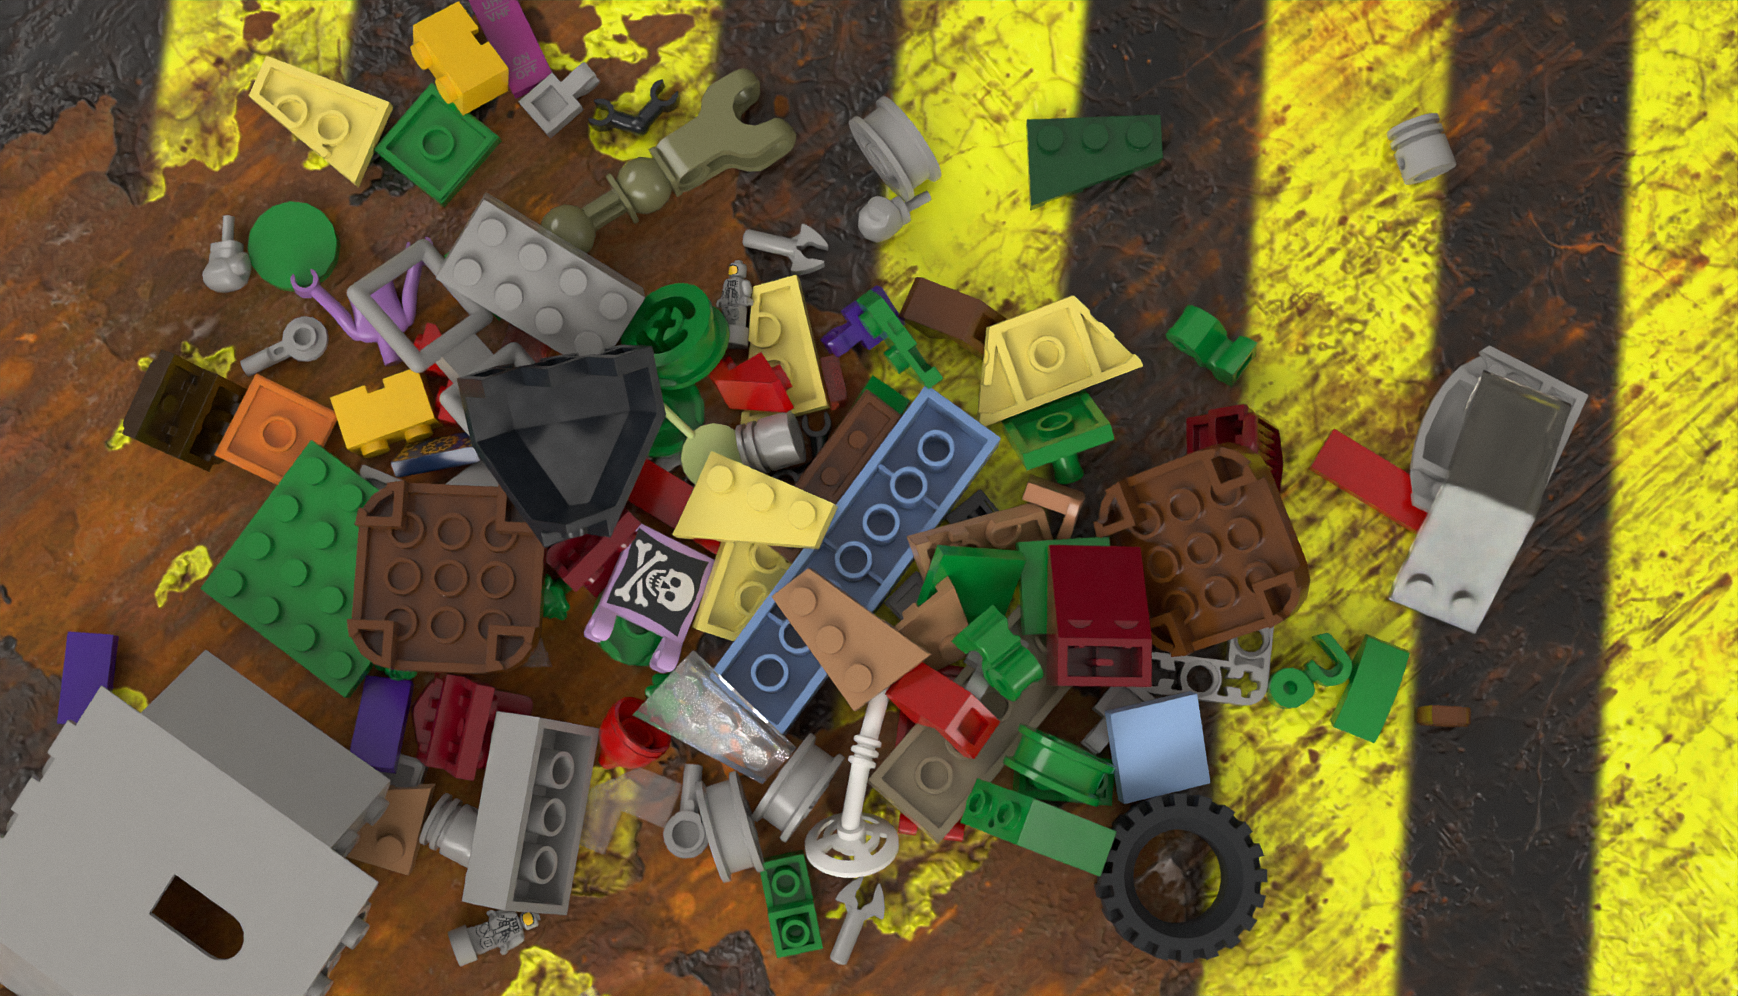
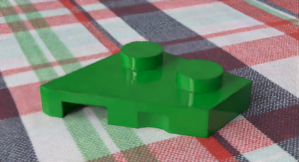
[856,290,943,389]

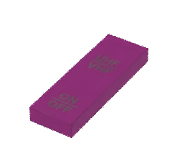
[469,0,552,99]

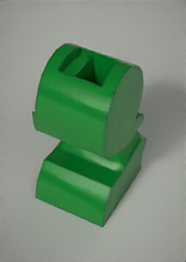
[1165,305,1258,388]
[951,605,1044,702]

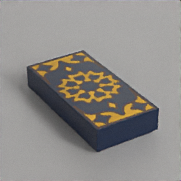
[391,432,481,477]

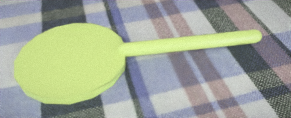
[664,403,743,485]

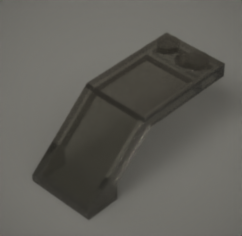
[1389,369,1571,634]

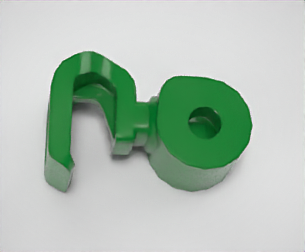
[1265,633,1353,709]

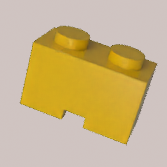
[410,1,509,115]
[330,369,443,458]

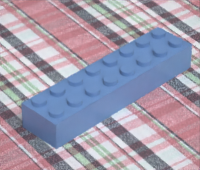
[704,386,1001,740]

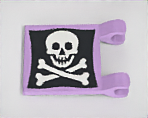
[584,524,715,673]

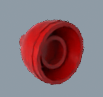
[598,697,671,770]

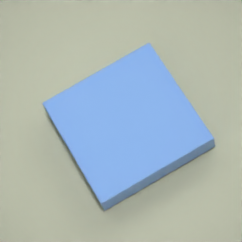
[1105,691,1210,804]

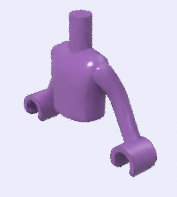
[290,237,433,367]

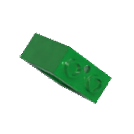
[960,778,1117,876]

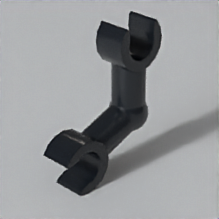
[588,79,680,136]
[773,411,832,483]

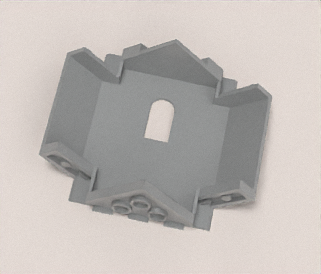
[0,650,391,996]

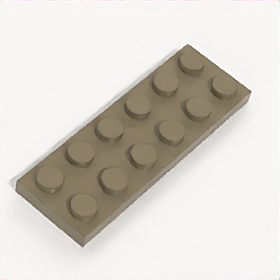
[867,604,1072,844]

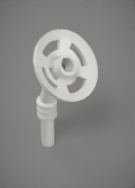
[805,687,899,878]

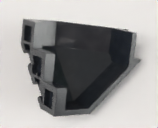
[456,345,666,548]

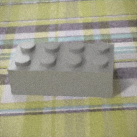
[436,192,645,356]
[462,711,600,915]

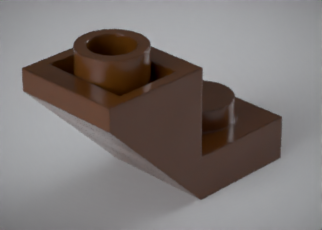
[898,277,1008,361]

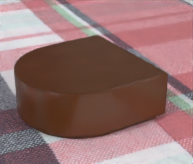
[1417,705,1471,727]

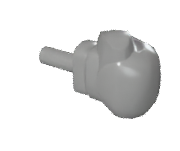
[858,190,932,243]
[202,215,251,293]

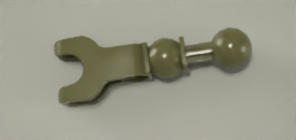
[541,68,796,253]

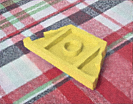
[977,295,1143,426]

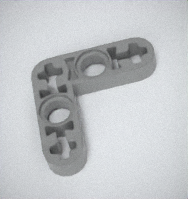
[1142,627,1274,706]

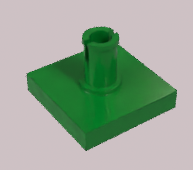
[1001,389,1115,484]

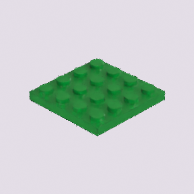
[200,440,380,698]

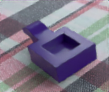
[820,285,905,358]

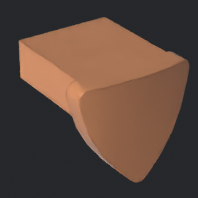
[1022,474,1085,540]

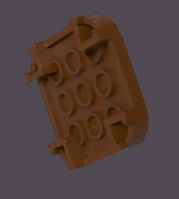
[1093,442,1311,657]
[347,480,547,675]

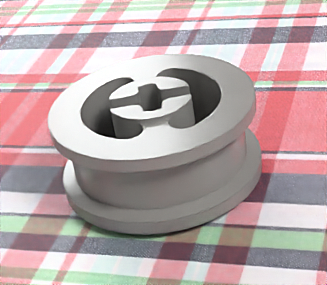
[849,96,942,202]
[751,733,845,843]
[695,770,765,883]

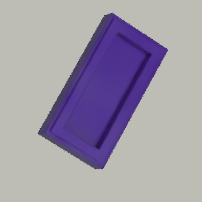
[57,632,119,724]
[350,675,414,774]

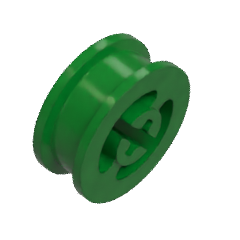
[621,283,730,390]
[1003,723,1116,807]

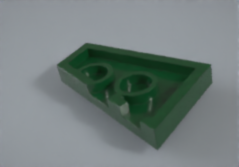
[1026,115,1163,211]

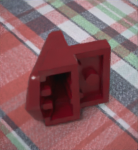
[1186,404,1284,493]
[547,507,641,598]
[411,673,533,781]

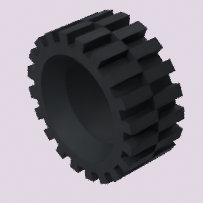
[1094,793,1268,963]

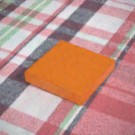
[214,373,338,485]

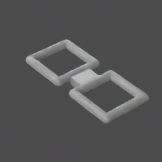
[347,239,536,435]

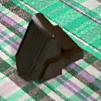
[122,349,248,472]

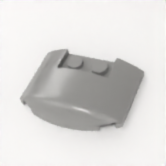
[1410,345,1588,555]

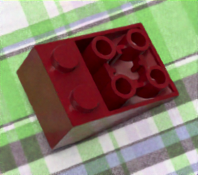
[1046,545,1152,687]

